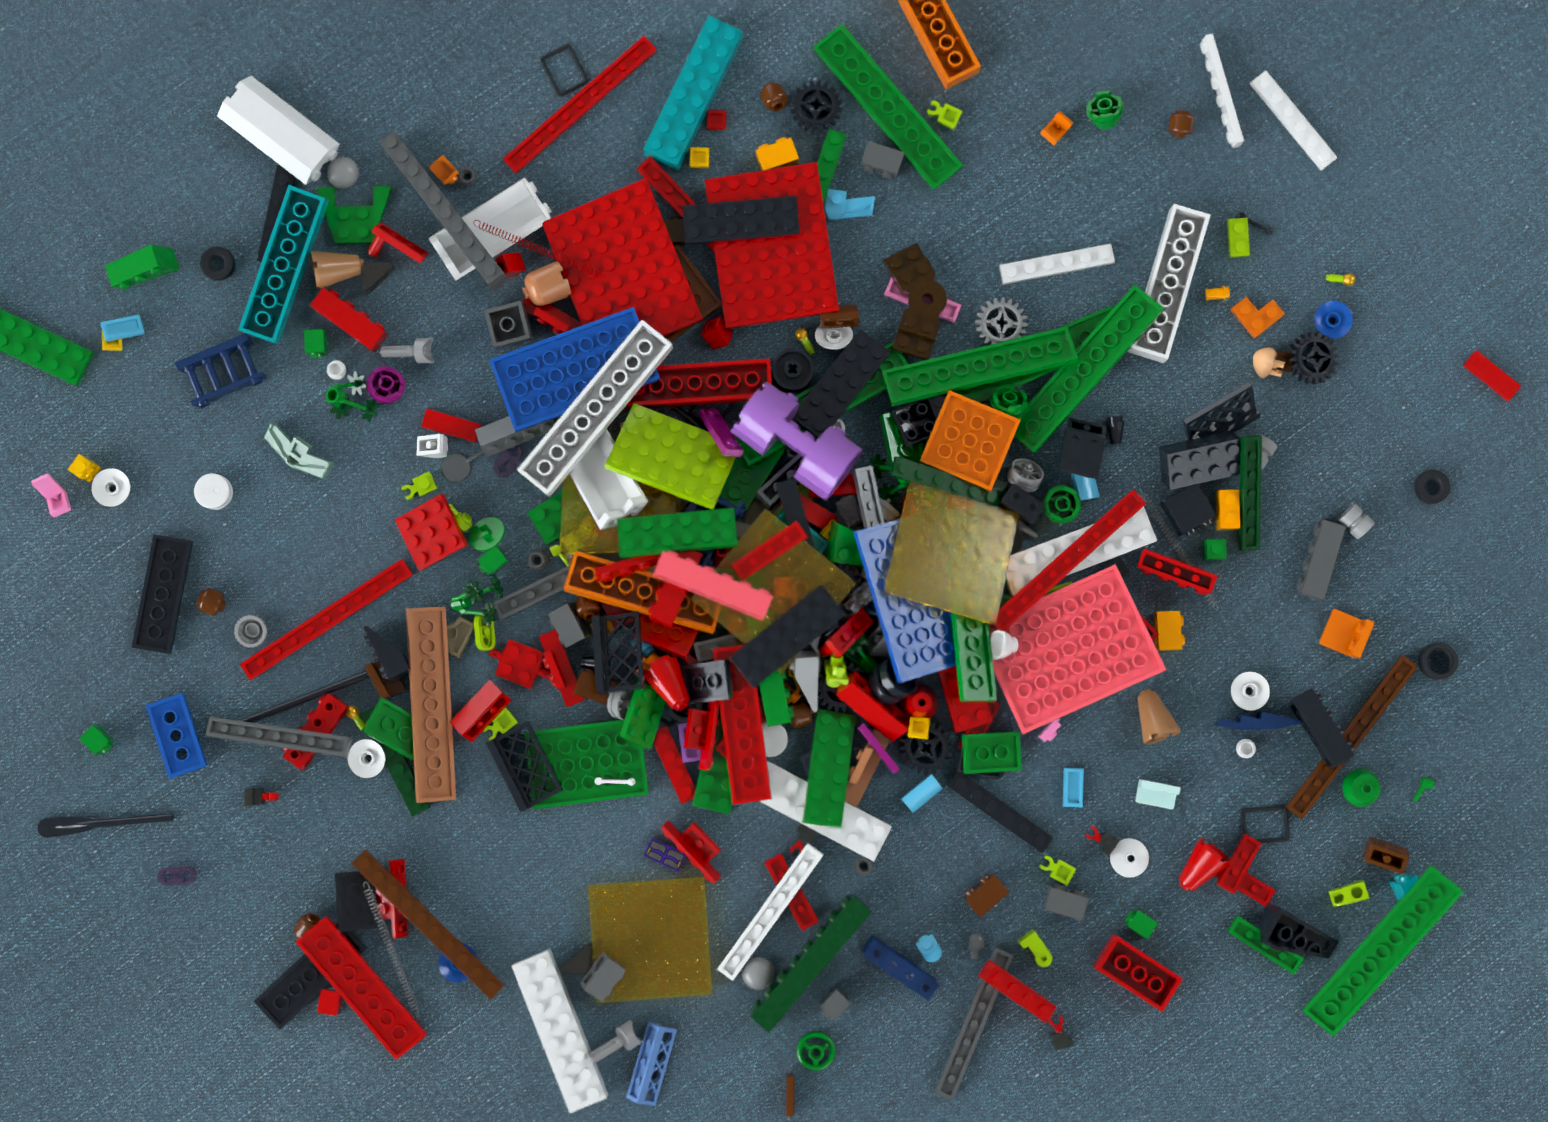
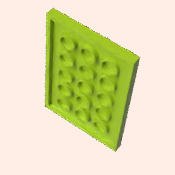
[604,403,741,510]

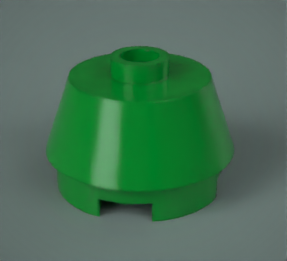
[1086,91,1124,130]
[990,385,1028,419]
[1043,485,1081,524]
[1342,769,1381,807]

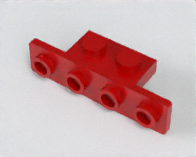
[523,298,582,334]
[539,630,584,707]
[684,700,720,771]
[661,820,721,884]
[376,859,408,938]

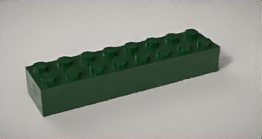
[750,894,872,1033]

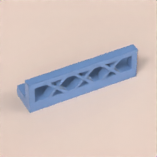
[626,1021,677,1106]

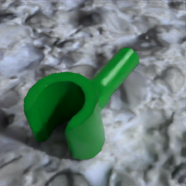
[1412,777,1434,802]

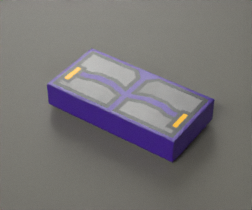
[643,838,686,872]

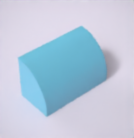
[1071,474,1100,502]
[901,774,943,813]

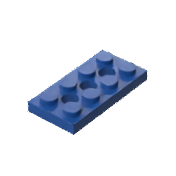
[145,693,208,779]

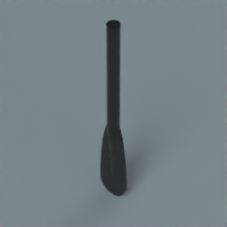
[37,813,174,838]

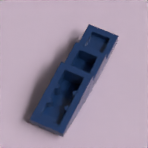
[1216,712,1300,730]

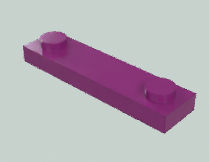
[699,408,743,457]

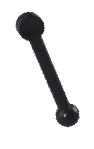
[1237,212,1273,235]

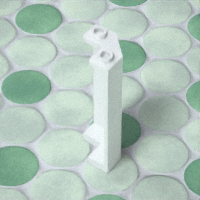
[217,76,340,185]
[429,178,551,281]
[569,429,648,529]

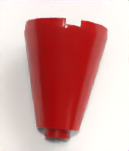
[644,655,689,710]
[900,684,938,719]
[1179,837,1231,891]

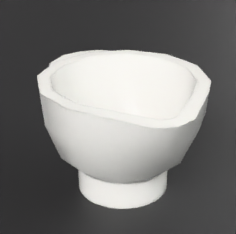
[990,630,1018,660]

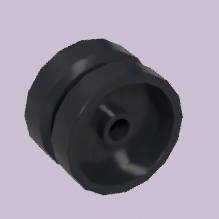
[772,348,814,394]
[868,657,918,706]

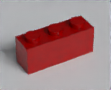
[450,680,511,742]

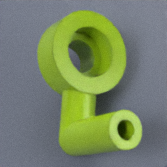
[449,504,472,531]

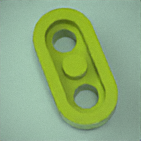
[474,615,496,651]

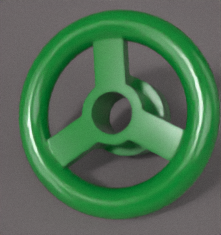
[797,1031,835,1071]

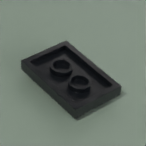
[681,659,734,704]
[334,871,378,932]

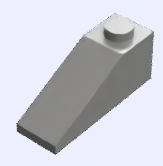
[789,650,819,712]

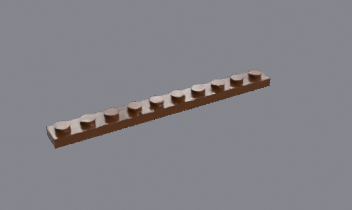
[1285,655,1418,819]
[351,849,505,1000]

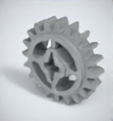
[975,297,1028,345]

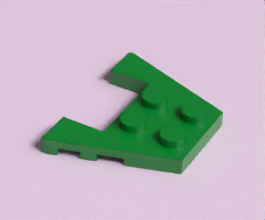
[317,186,392,245]

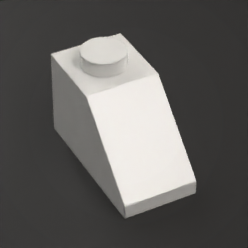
[417,434,448,458]

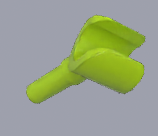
[550,545,571,566]

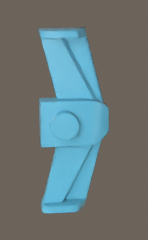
[824,189,875,220]

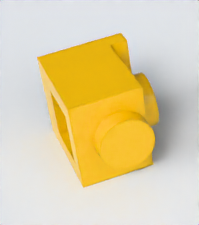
[67,454,101,483]

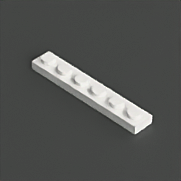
[1201,34,1244,148]
[1250,71,1338,171]
[999,244,1115,285]

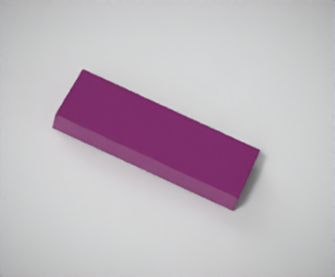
[858,723,900,773]

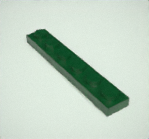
[1239,435,1262,551]
[889,456,1002,510]
[360,705,430,817]

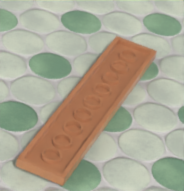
[406,607,456,803]

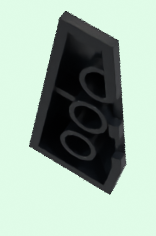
[1259,902,1339,958]

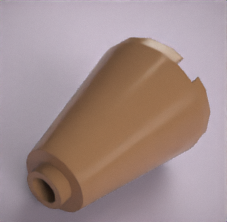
[311,251,364,289]
[1137,689,1181,745]

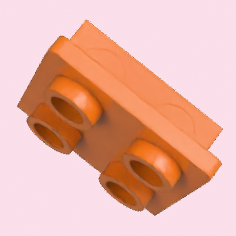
[1319,609,1375,659]

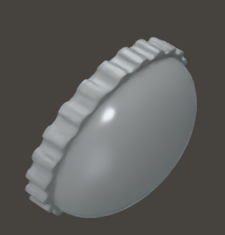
[327,157,359,189]
[234,614,268,648]
[741,957,774,990]

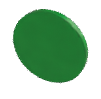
[469,517,505,551]

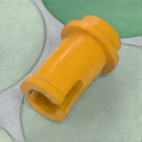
[1205,285,1230,301]

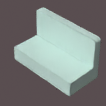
[1135,779,1181,809]

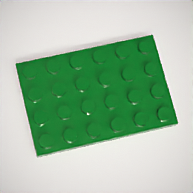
[524,720,649,809]

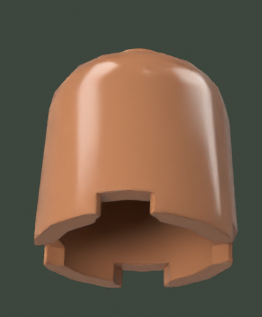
[522,261,571,306]

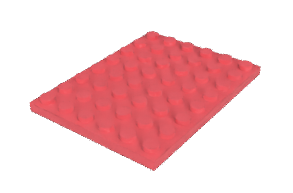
[989,564,1166,734]

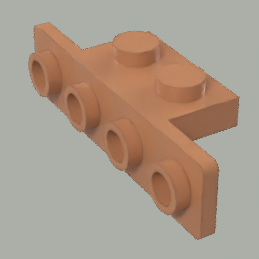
[845,730,890,806]

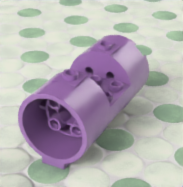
[731,382,863,501]

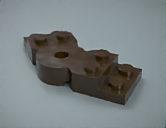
[883,243,947,360]

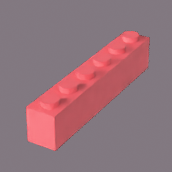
[653,550,773,621]

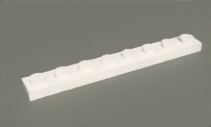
[717,843,824,981]

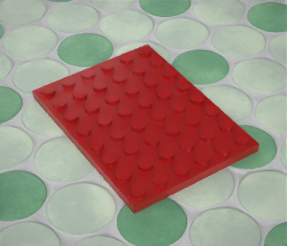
[704,162,839,329]
[542,178,704,337]

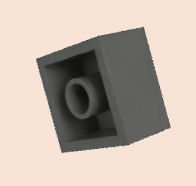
[484,301,534,349]

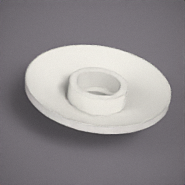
[815,326,853,349]
[92,468,130,507]
[1231,672,1270,710]
[348,739,386,778]
[1110,838,1149,877]

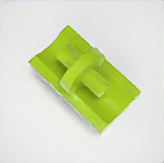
[824,653,848,688]

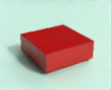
[707,110,726,131]

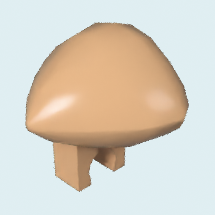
[1253,347,1285,379]

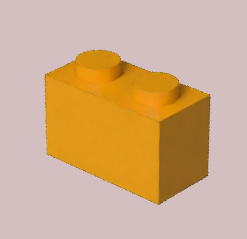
[756,137,799,171]
[1215,490,1240,530]
[1153,611,1185,651]

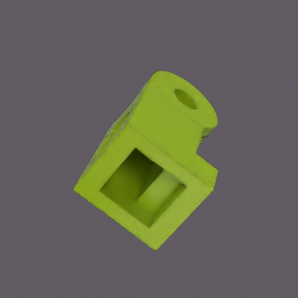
[1328,880,1370,907]
[1017,929,1052,967]

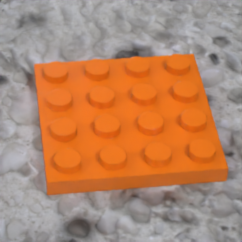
[919,390,1020,492]

